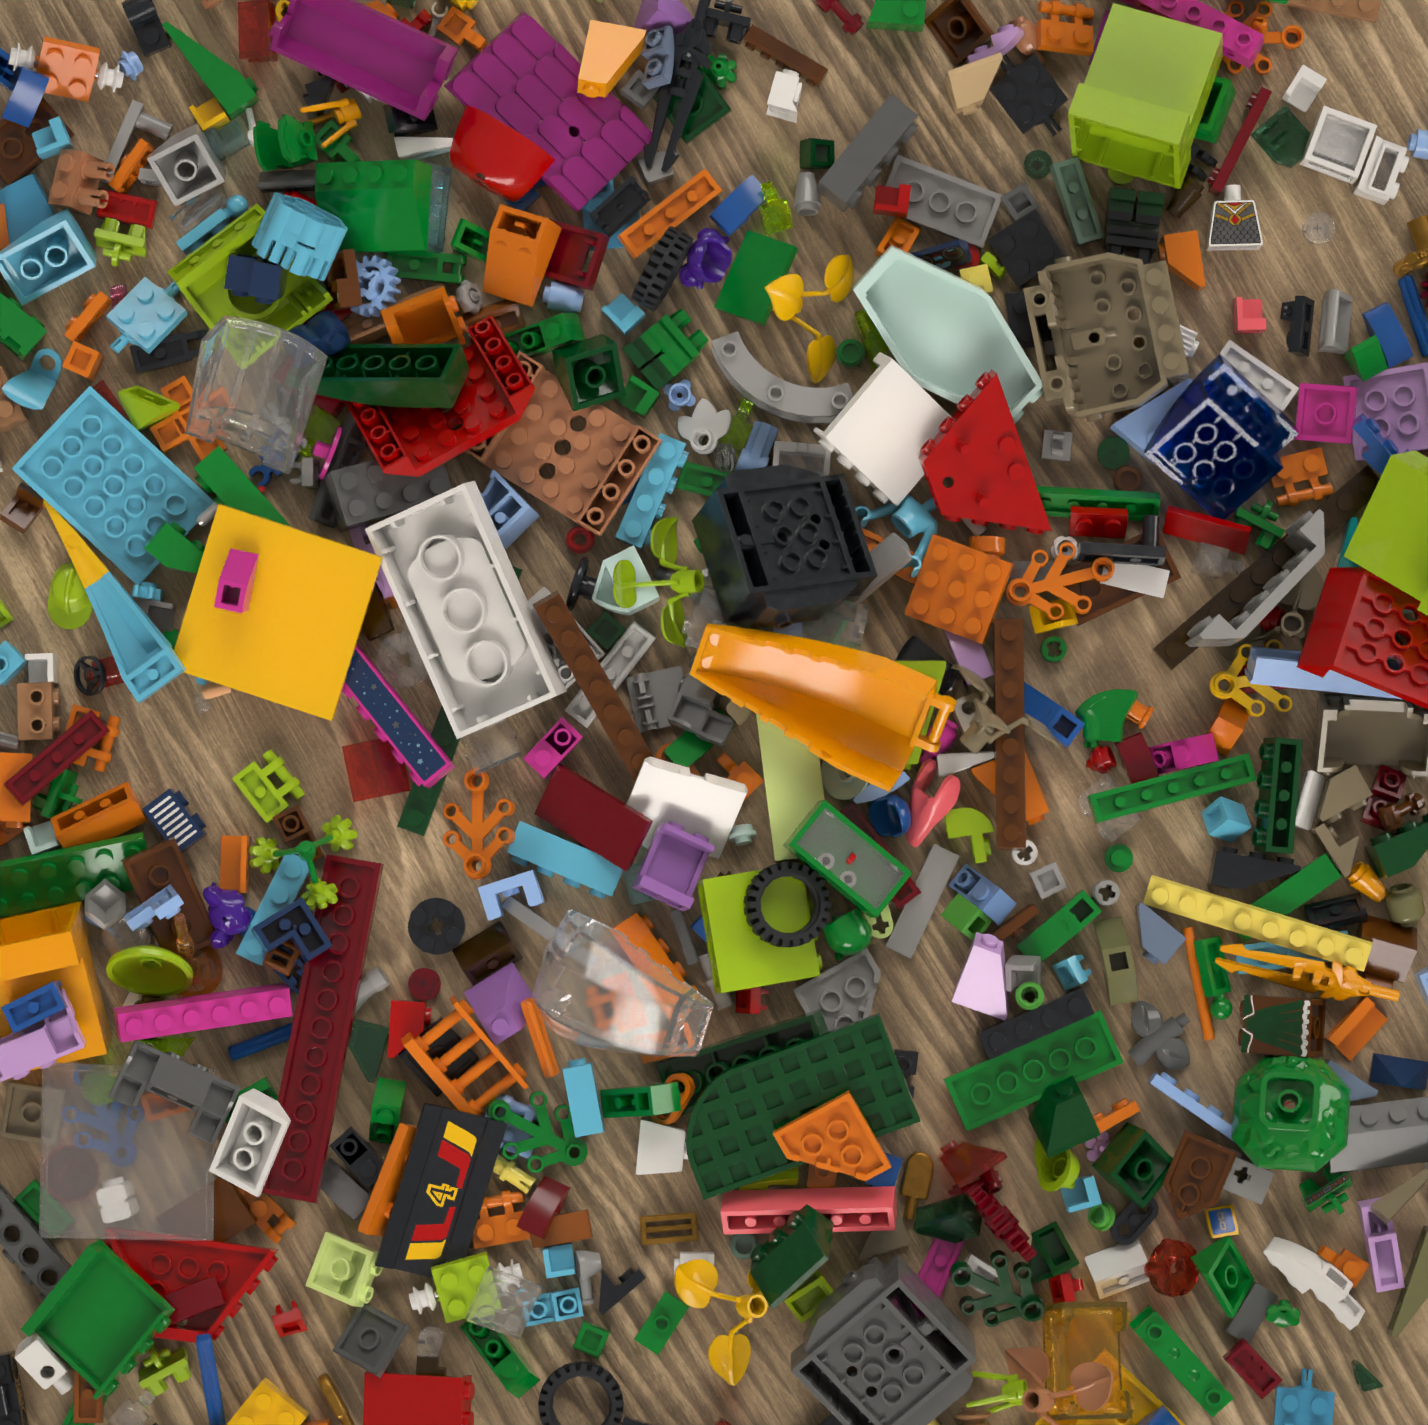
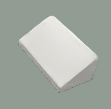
[1295,770,1325,830]

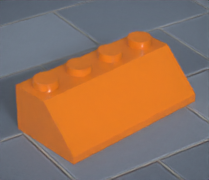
[608,912,703,1027]

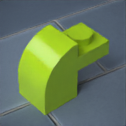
[944,808,994,864]

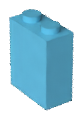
[562,1058,605,1138]

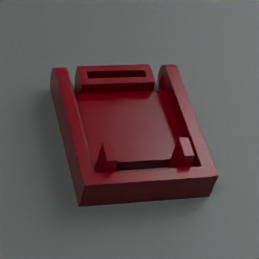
[544,219,610,291]

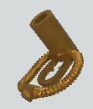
[1393,215,1428,276]

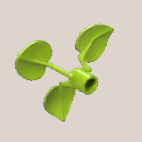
[613,517,705,647]

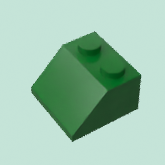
[1194,76,1236,144]

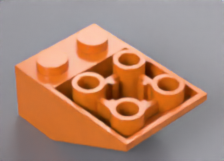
[483,204,562,307]

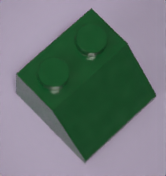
[552,334,626,411]
[1092,1122,1173,1209]

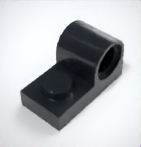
[121,0,171,58]

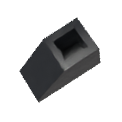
[329,1126,385,1189]

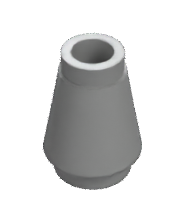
[793,172,821,216]

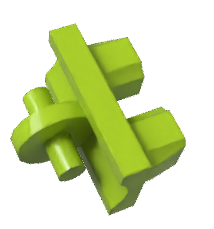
[94,217,148,267]
[138,1345,191,1396]

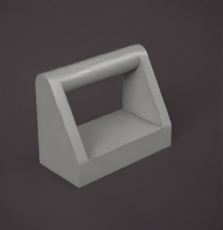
[1317,289,1353,355]

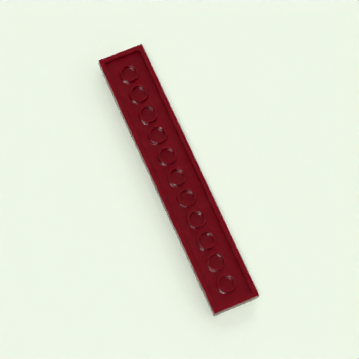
[261,854,384,1204]

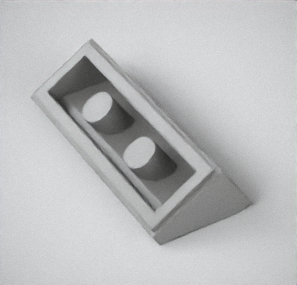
[842,533,912,612]

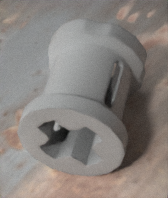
[1092,880,1120,906]

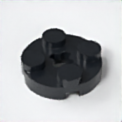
[408,898,466,955]

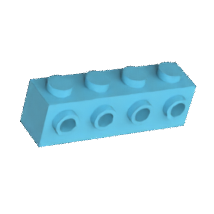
[615,433,689,551]

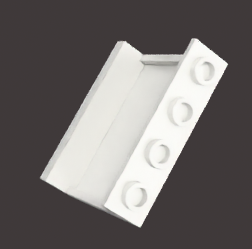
[813,352,951,506]

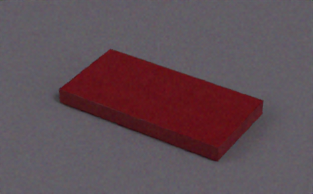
[534,764,653,871]

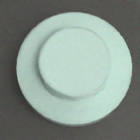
[728,824,757,846]

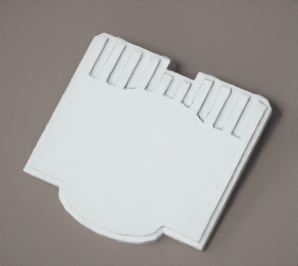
[627,757,748,859]

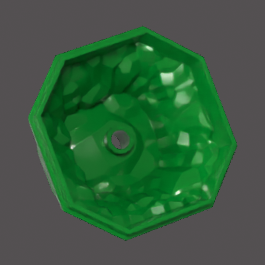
[1231,1055,1351,1172]

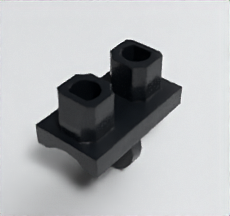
[705,0,751,45]

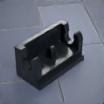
[590,175,651,237]

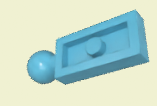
[176,195,249,255]

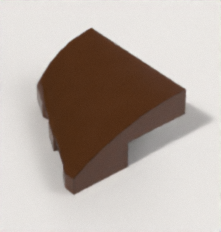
[324,249,362,311]

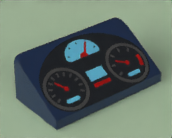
[910,239,972,270]

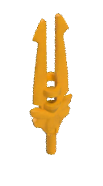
[1215,944,1400,1002]

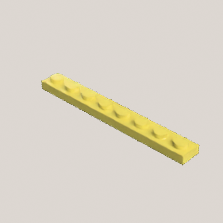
[1143,875,1373,972]

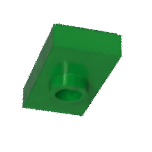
[634,1290,689,1355]

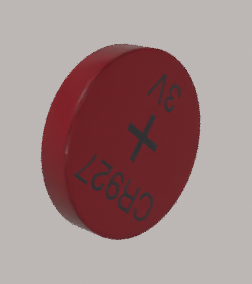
[408,968,441,1000]

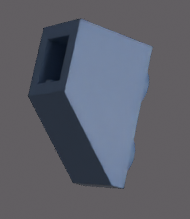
[948,863,1017,925]

